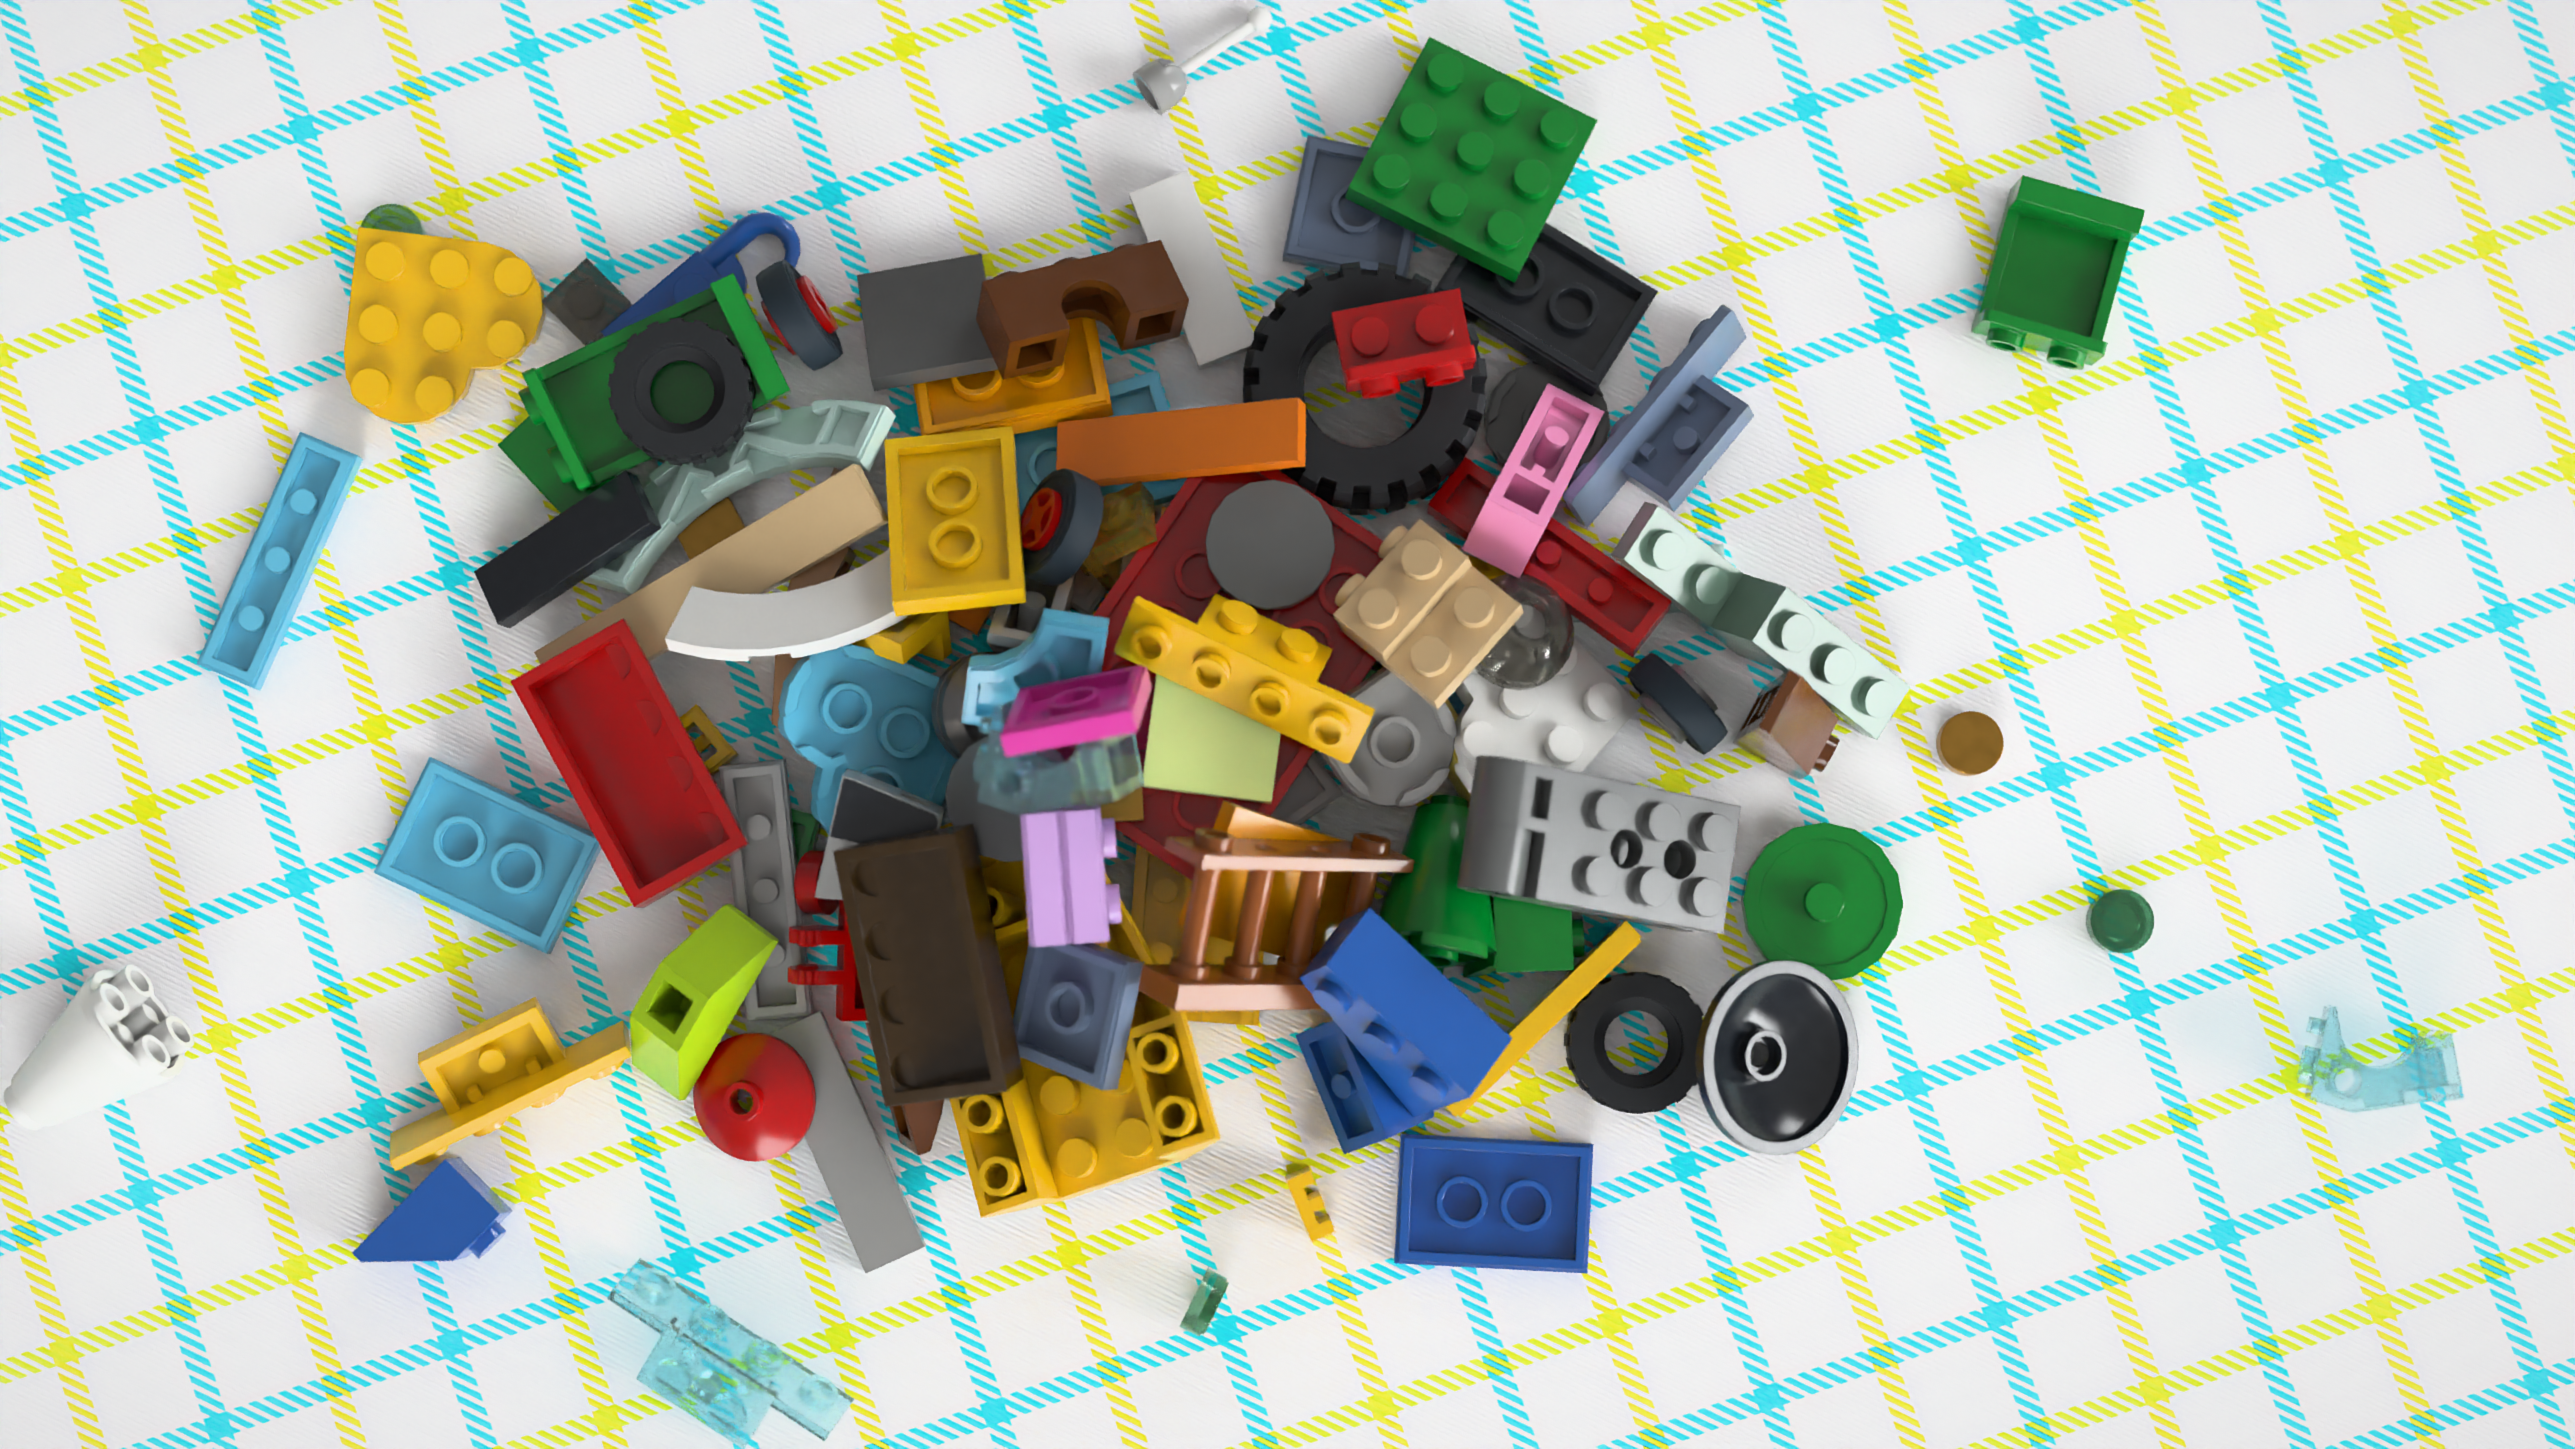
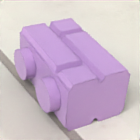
[1020,803,1122,947]

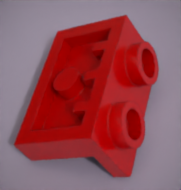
[1331,288,1477,399]

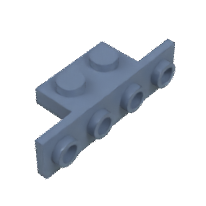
[1563,305,1754,528]

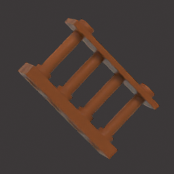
[1138,828,1415,1011]

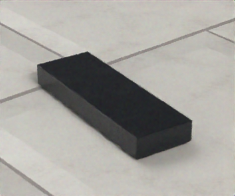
[474,470,662,629]

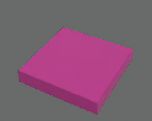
[1000,665,1152,757]

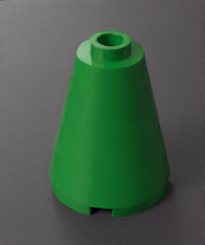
[1378,795,1498,978]

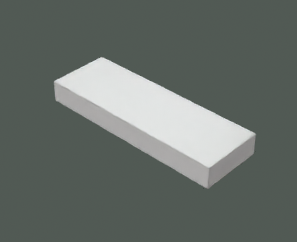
[1129,170,1254,370]

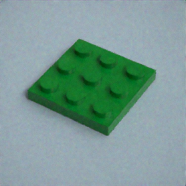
[1345,37,1598,283]

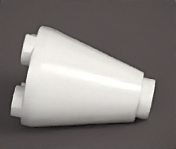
[4,965,194,1130]

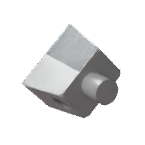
[815,768,945,900]

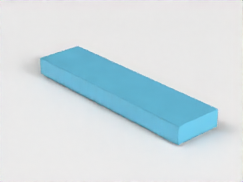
[197,432,363,691]

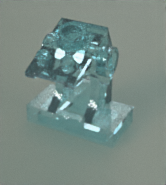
[973,700,1145,815]
[2297,1005,2464,1113]

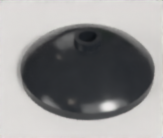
[1696,960,1859,1155]

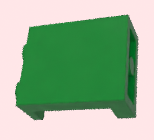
[1971,175,2145,370]

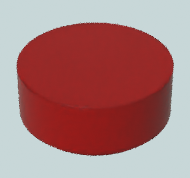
[794,850,839,916]

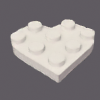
[1454,591,1641,794]

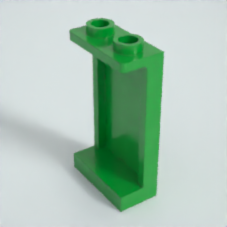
[518,273,792,491]

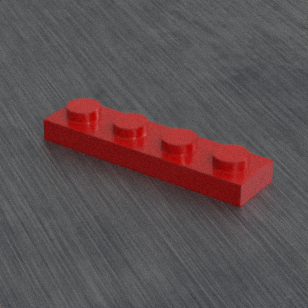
[1427,457,1672,658]

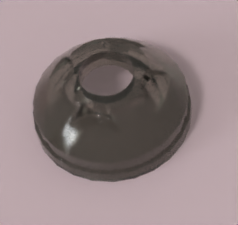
[1474,574,1574,691]

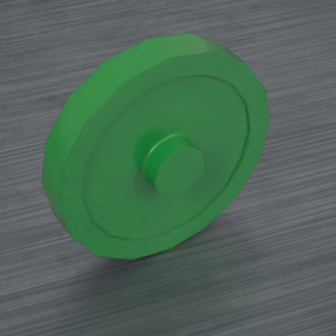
[1741,822,1903,981]

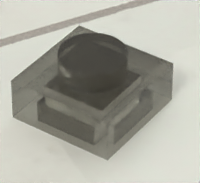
[542,258,633,346]

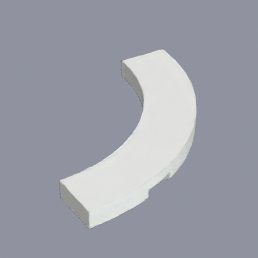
[665,548,910,661]

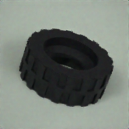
[608,318,756,466]
[1564,972,1704,1114]

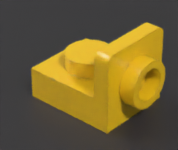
[851,611,952,665]

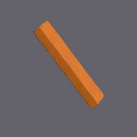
[1056,397,1306,486]

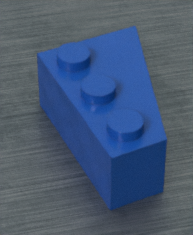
[1299,907,1513,1117]

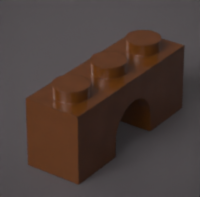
[976,240,1189,380]

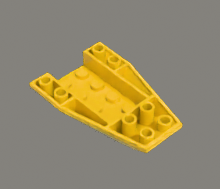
[940,823,1221,1218]

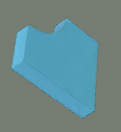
[961,608,1110,743]

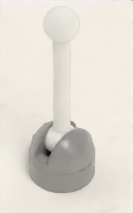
[1133,7,1272,115]

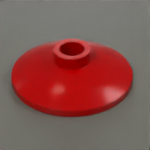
[693,1033,816,1162]

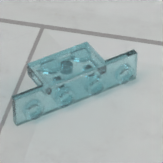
[607,1258,854,1449]

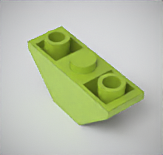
[630,904,779,1101]

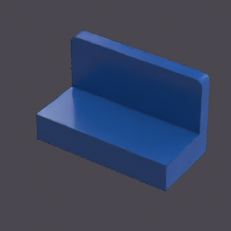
[1295,1020,1434,1154]

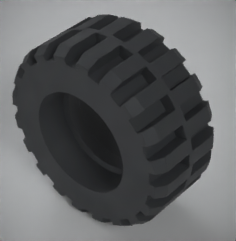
[1243,262,1487,516]

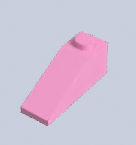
[1462,383,1604,579]

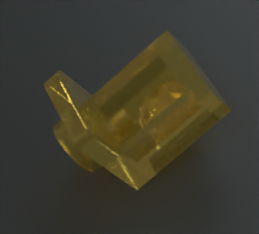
[1080,481,1157,592]

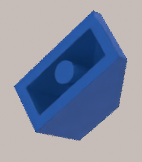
[352,1157,513,1262]

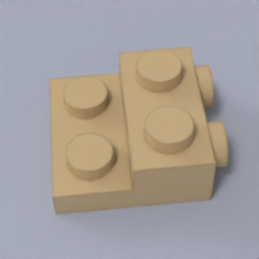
[1333,519,1524,710]

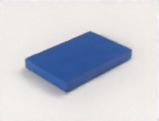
[1394,1133,1593,1274]

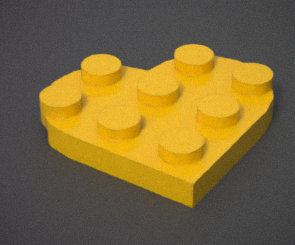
[344,227,546,426]

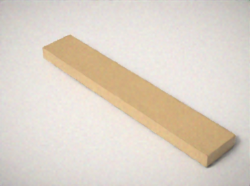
[534,464,888,664]

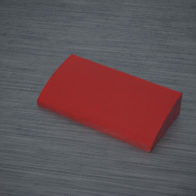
[510,618,749,908]

